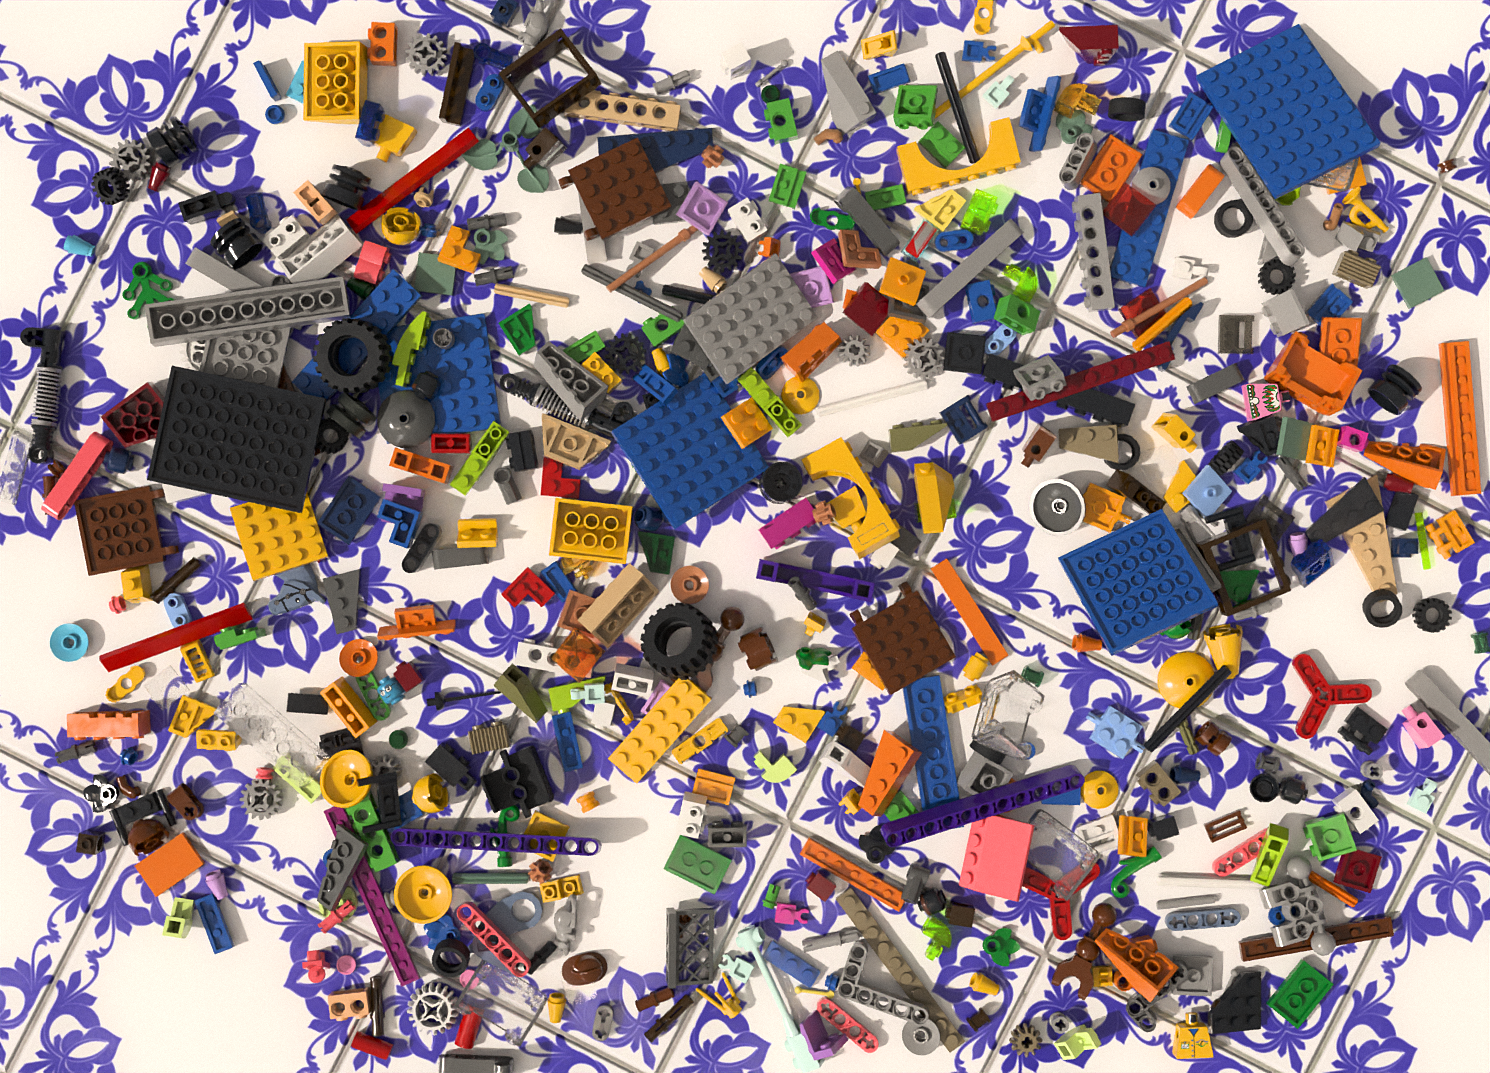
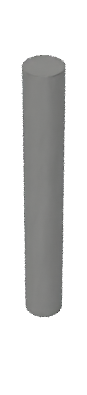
[1156,896,1215,910]

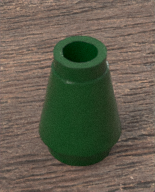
[347,277,376,301]

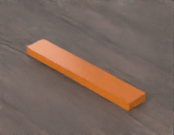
[930,558,1008,666]
[799,837,905,912]

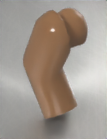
[813,128,843,146]
[1323,203,1344,231]

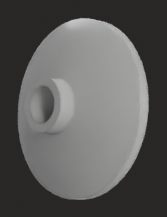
[1132,167,1170,206]
[902,1017,940,1055]

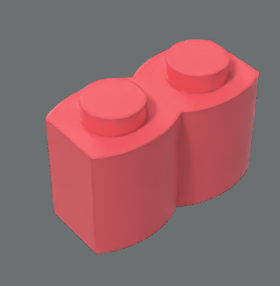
[353,240,391,286]

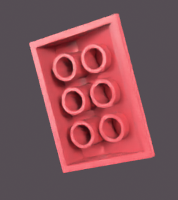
[959,814,1035,902]

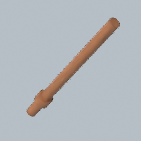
[606,226,698,293]
[1110,277,1208,338]

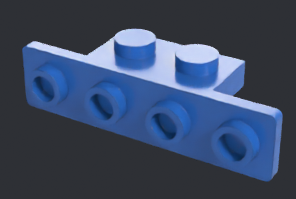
[1018,75,1061,152]

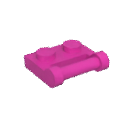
[811,238,857,284]

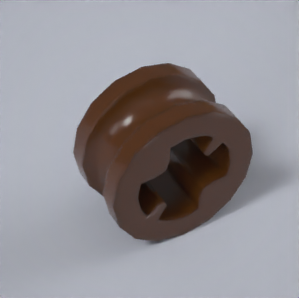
[1437,158,1457,174]
[47,459,66,478]

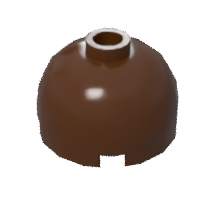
[128,819,169,856]

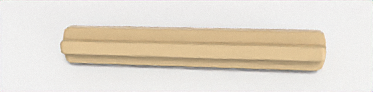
[494,283,570,308]

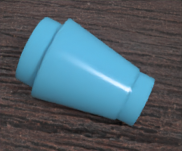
[64,235,95,257]

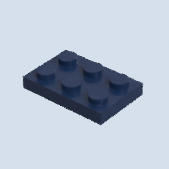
[317,476,382,545]

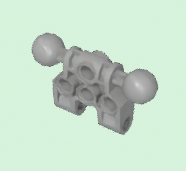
[1259,856,1336,956]

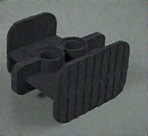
[481,745,554,818]

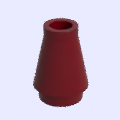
[148,162,171,192]
[1383,473,1414,494]

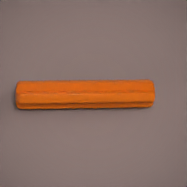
[1308,871,1358,907]

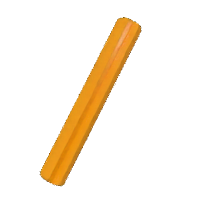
[1132,297,1193,351]

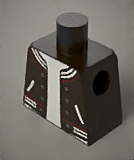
[523,127,567,171]

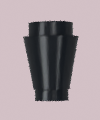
[554,216,582,235]

